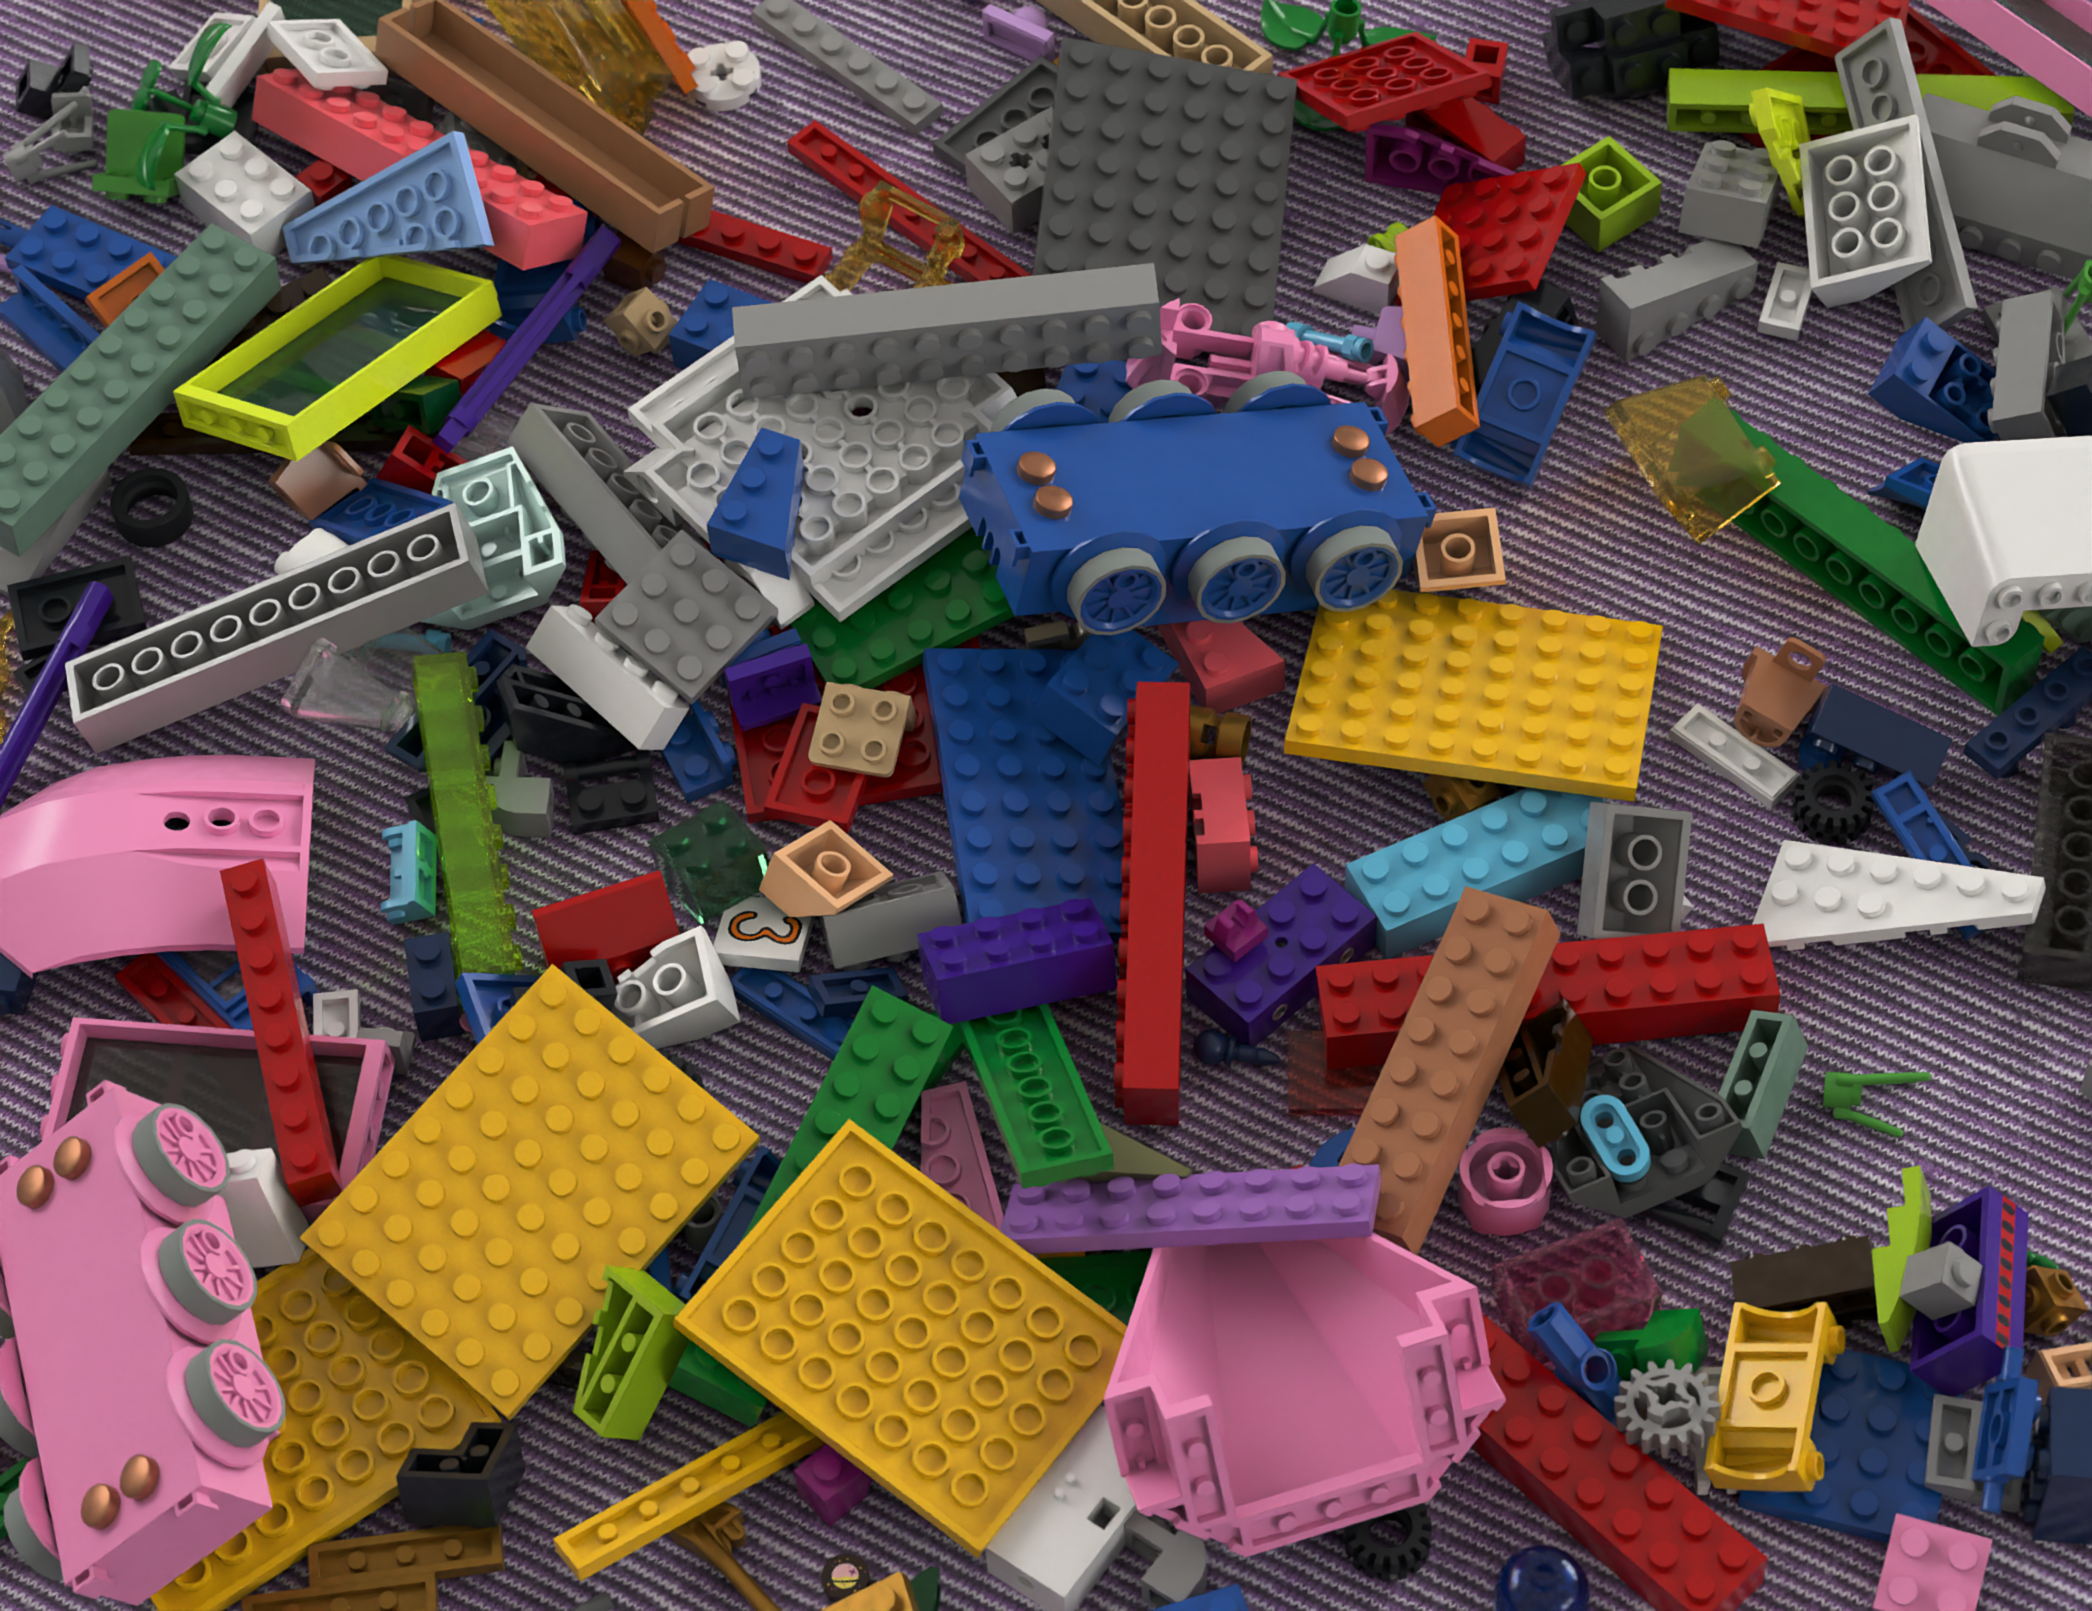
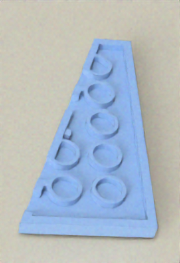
[281,131,495,265]

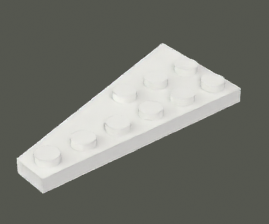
[1753,840,2046,951]

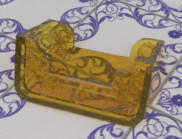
[1604,374,1781,545]

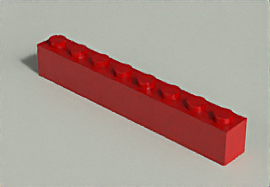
[220,858,343,1207]

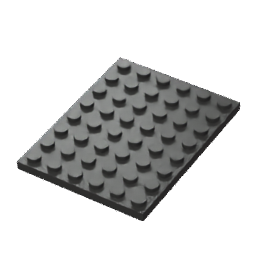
[1032,37,1297,353]

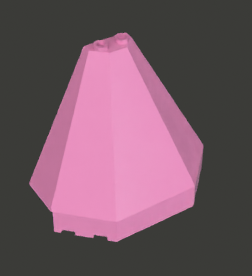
[1103,1233,1506,1557]

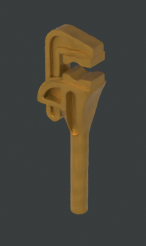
[668,1502,782,1611]

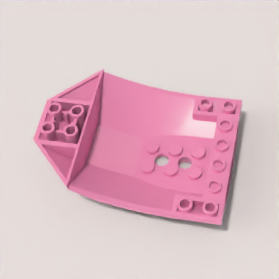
[0,755,315,979]

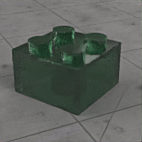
[648,800,770,924]

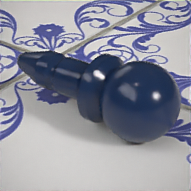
[1193,1029,1281,1067]

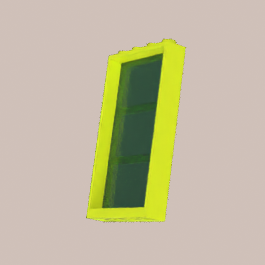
[173,255,502,462]

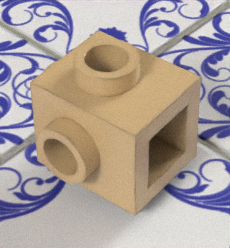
[603,287,677,356]

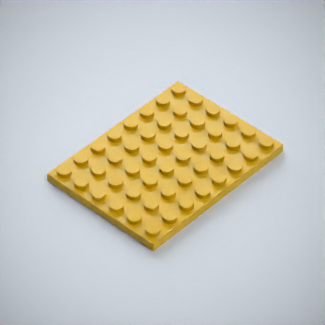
[1284,589,1663,802]
[300,964,761,1421]
[673,1119,1128,1559]
[149,1248,502,1611]

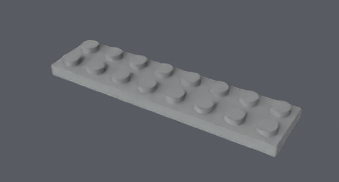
[1834,17,1978,331]

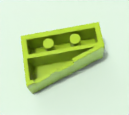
[573,1265,690,1441]

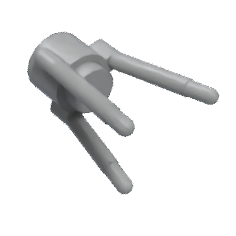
[2,102,97,185]

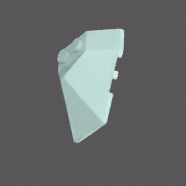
[420,446,566,630]

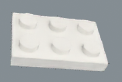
[266,19,388,90]

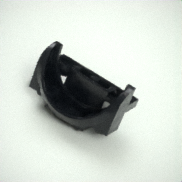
[1542,0,1720,100]

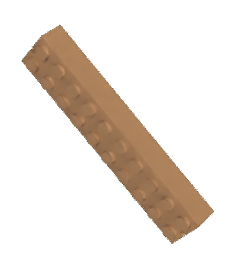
[375,0,715,254]

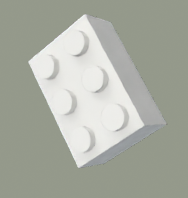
[174,131,315,256]

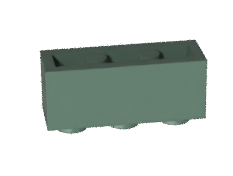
[1718,1010,1809,1159]

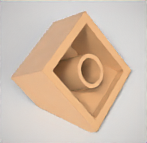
[1413,508,1506,593]
[759,820,894,917]

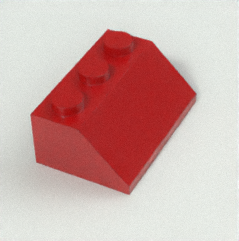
[532,870,680,984]

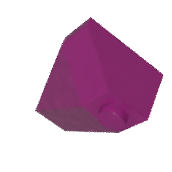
[1365,121,1517,195]

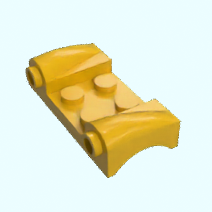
[1704,1302,1846,1492]

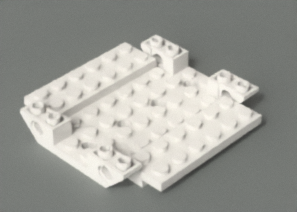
[623,275,1017,630]

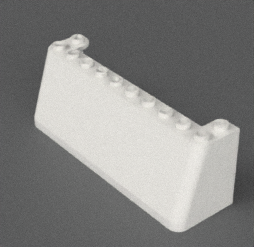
[1915,436,2092,647]

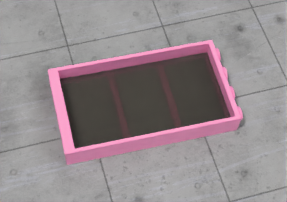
[40,1017,396,1222]

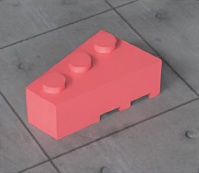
[1189,757,1259,894]

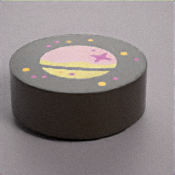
[821,1554,870,1603]

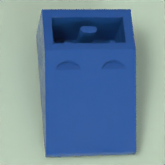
[1868,317,1998,443]

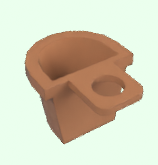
[268,440,368,521]
[1734,637,1827,748]

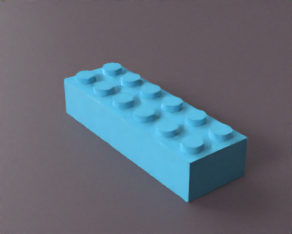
[1345,787,1605,959]

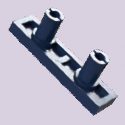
[1964,646,2092,780]

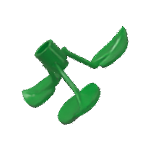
[1260,0,1437,131]
[130,23,238,191]

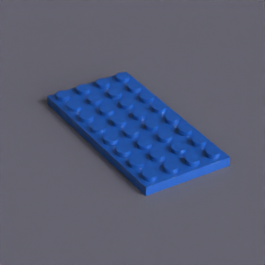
[922,648,1124,942]

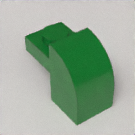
[1594,1308,1709,1382]

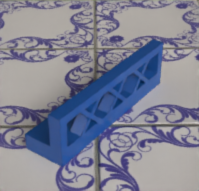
[0,265,100,373]

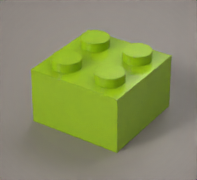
[1561,136,1662,253]

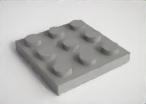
[595,529,778,704]

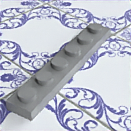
[751,0,943,135]

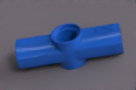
[1527,1302,1639,1434]

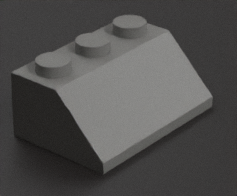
[1577,801,1692,939]
[818,871,962,972]

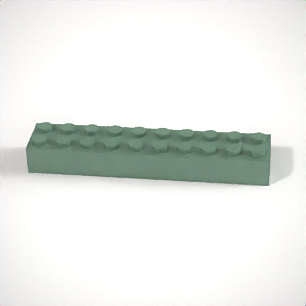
[0,223,281,557]

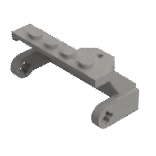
[1922,93,2092,279]

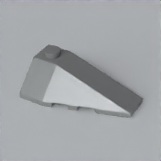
[0,468,112,597]

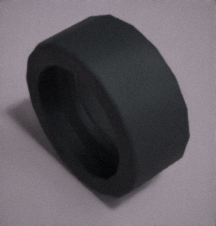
[110,468,194,548]

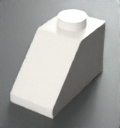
[1313,244,1400,314]

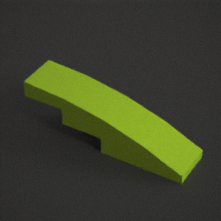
[1871,1165,1932,1352]

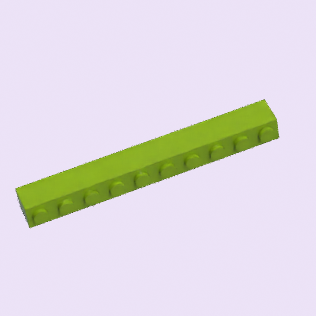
[1666,68,2074,135]

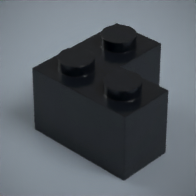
[396,1422,526,1528]

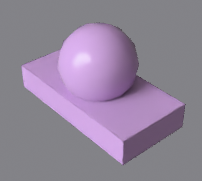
[982,4,1056,63]

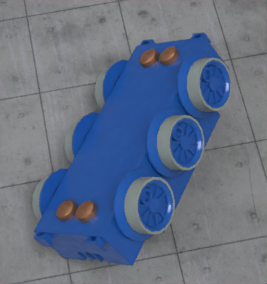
[959,371,1437,636]

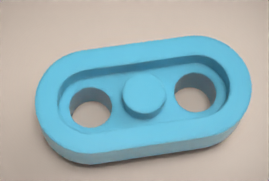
[1580,1095,1651,1182]

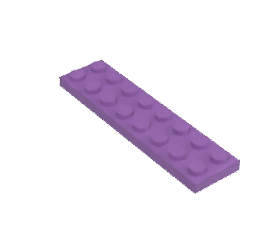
[1000,1163,1382,1254]

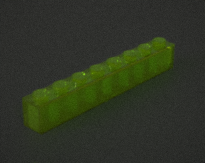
[412,651,522,978]

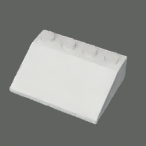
[1799,114,1932,308]

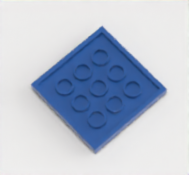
[1738,1349,1963,1544]

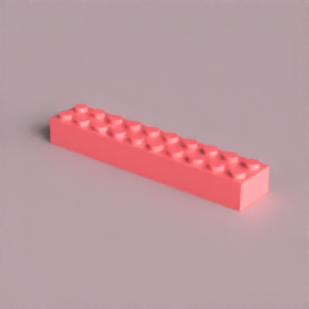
[251,68,588,270]

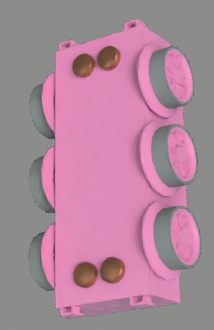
[0,1080,286,1606]

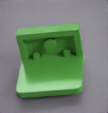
[92,108,186,203]

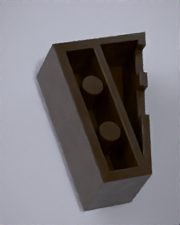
[1498,998,1593,1149]
[1730,1235,1878,1329]

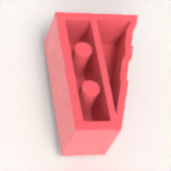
[1157,620,1285,714]

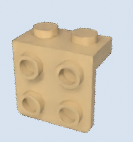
[808,682,917,778]

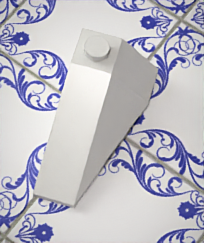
[611,926,740,1049]

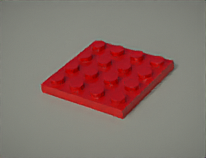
[1277,32,1491,132]
[1393,163,1587,306]

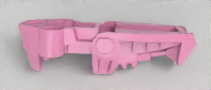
[1126,298,1410,435]

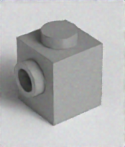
[1900,1241,1983,1320]

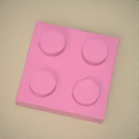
[1872,1513,1993,1611]

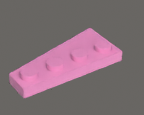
[920,1081,1004,1231]

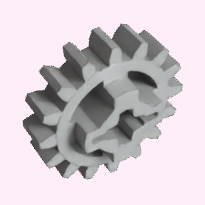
[1614,1359,1720,1458]

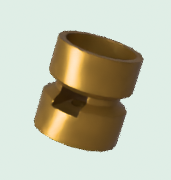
[1190,705,1252,768]

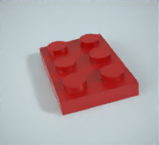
[763,703,869,834]

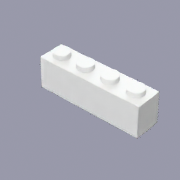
[526,604,689,750]

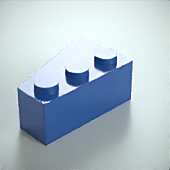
[707,427,805,580]

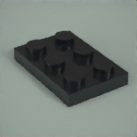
[7,556,148,661]

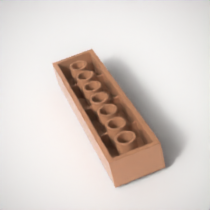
[1339,886,1561,1256]

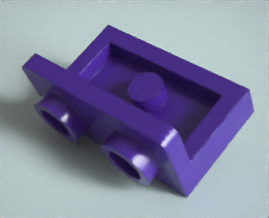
[724,643,822,731]

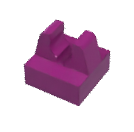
[1204,899,1268,962]

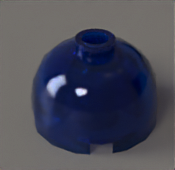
[1493,1544,1591,1611]

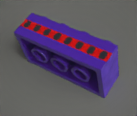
[1910,1185,2029,1397]

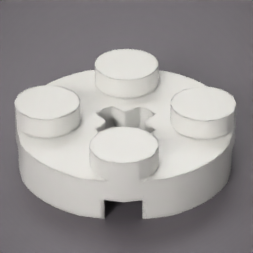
[687,41,762,111]

